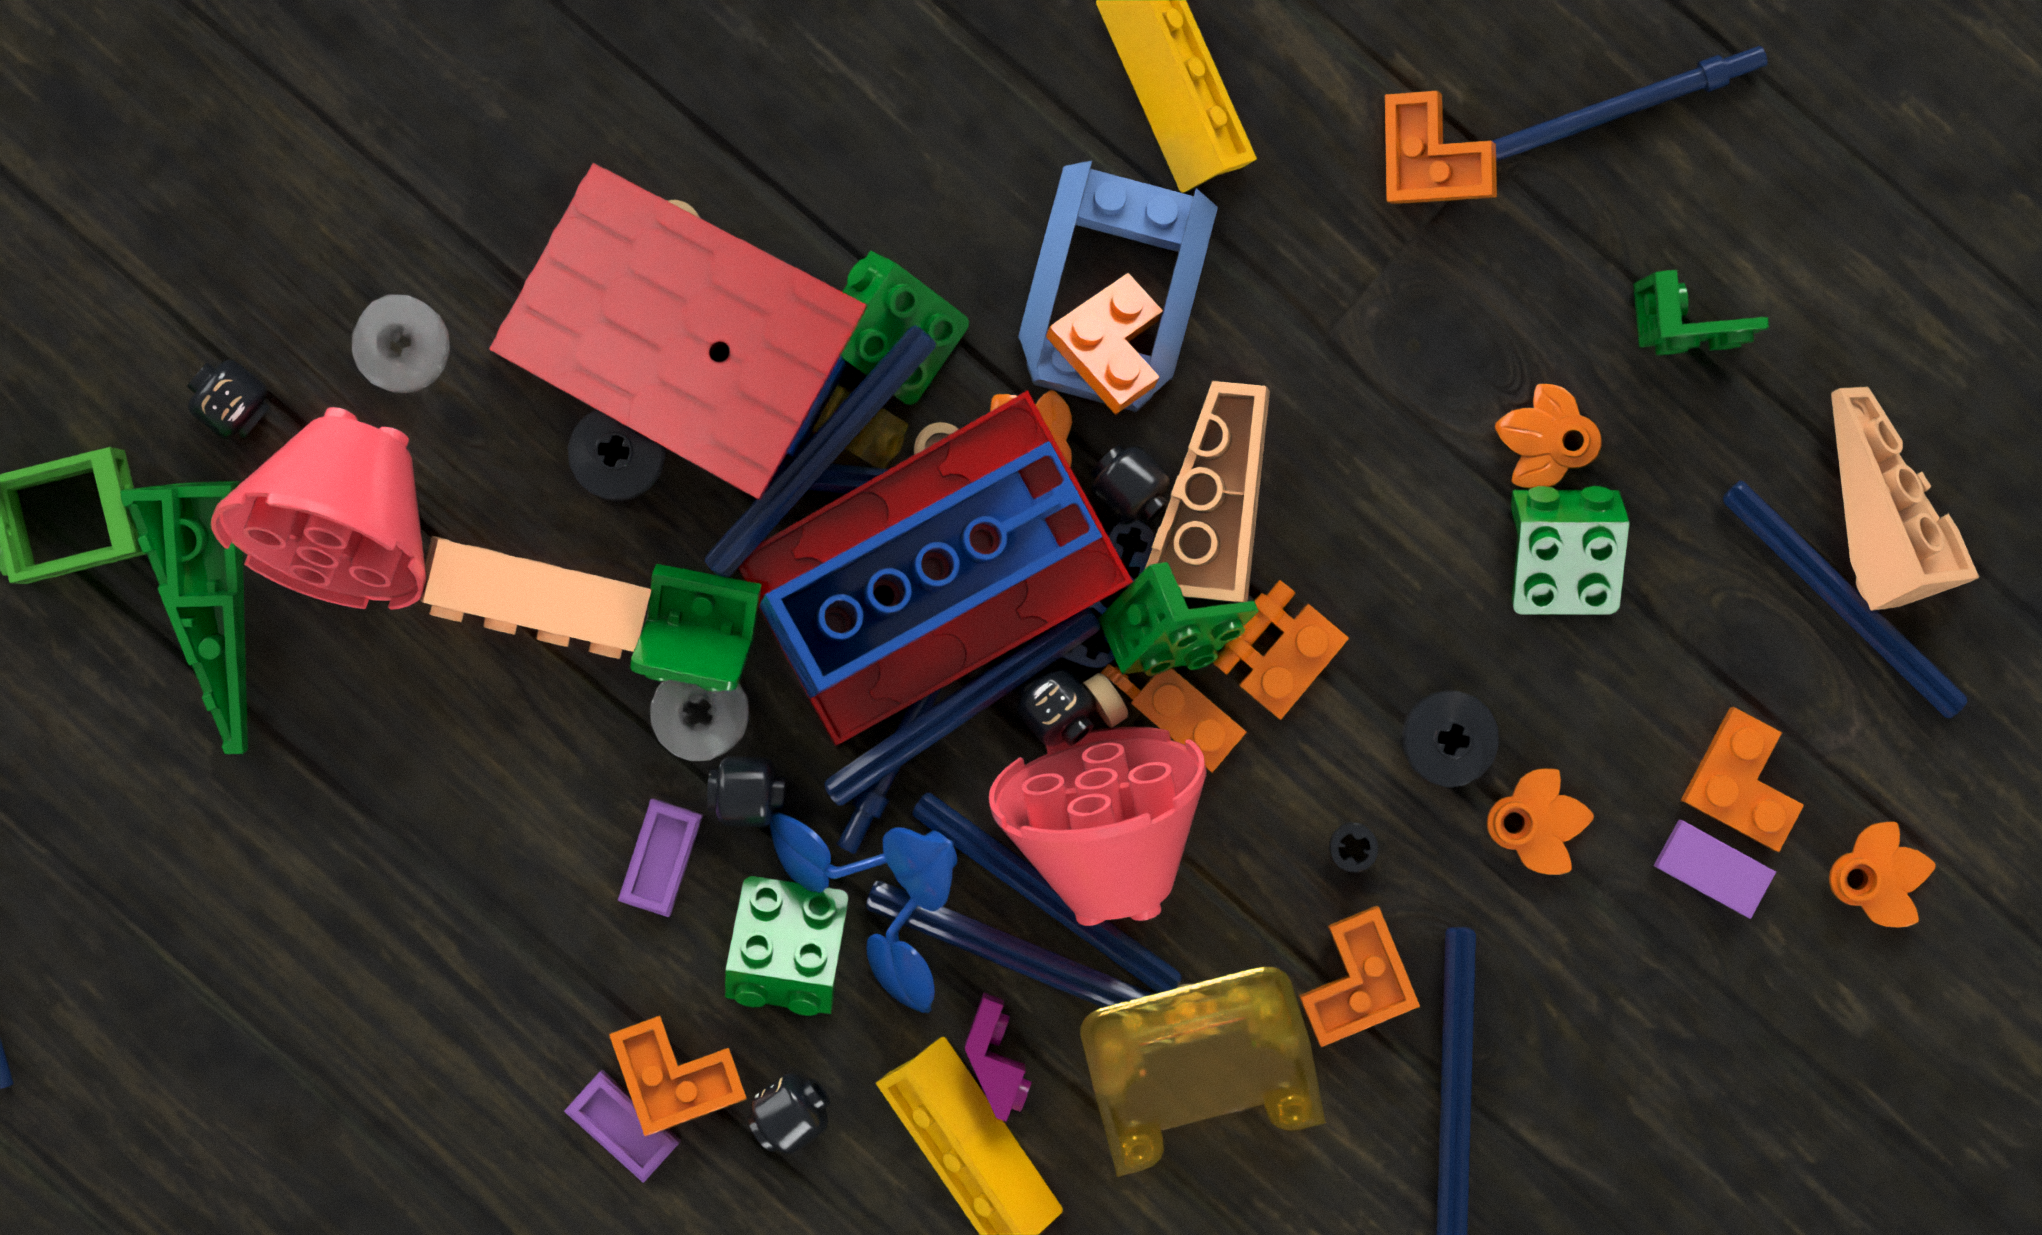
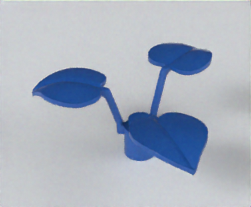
[770,812,957,1013]

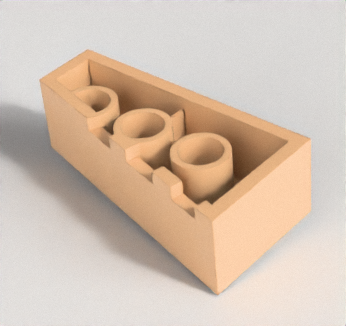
[1145,381,1270,603]
[419,536,651,659]

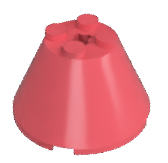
[211,407,427,610]
[989,727,1206,926]

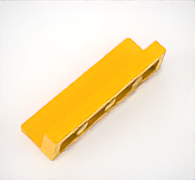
[1096,0,1257,193]
[876,1037,1063,1235]

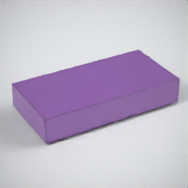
[618,798,703,917]
[1654,820,1776,919]
[564,1069,681,1183]

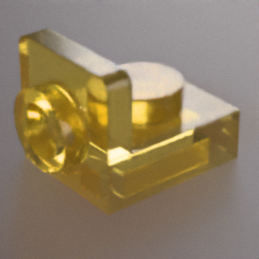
[812,385,908,469]

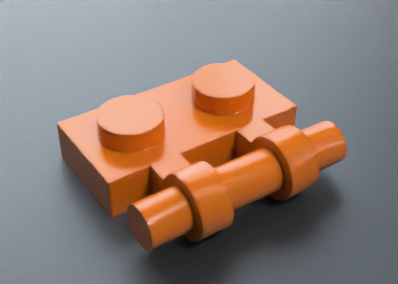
[1212,580,1349,720]

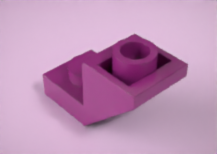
[965,992,1032,1122]

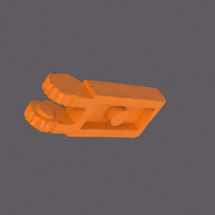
[1101,664,1247,773]

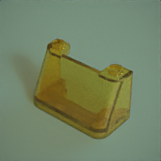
[1080,967,1326,1177]

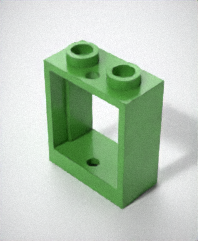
[0,447,146,584]

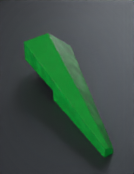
[120,481,248,754]

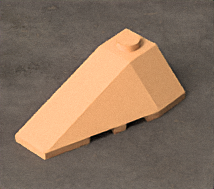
[1831,387,1979,611]

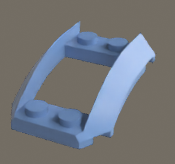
[1018,161,1218,412]

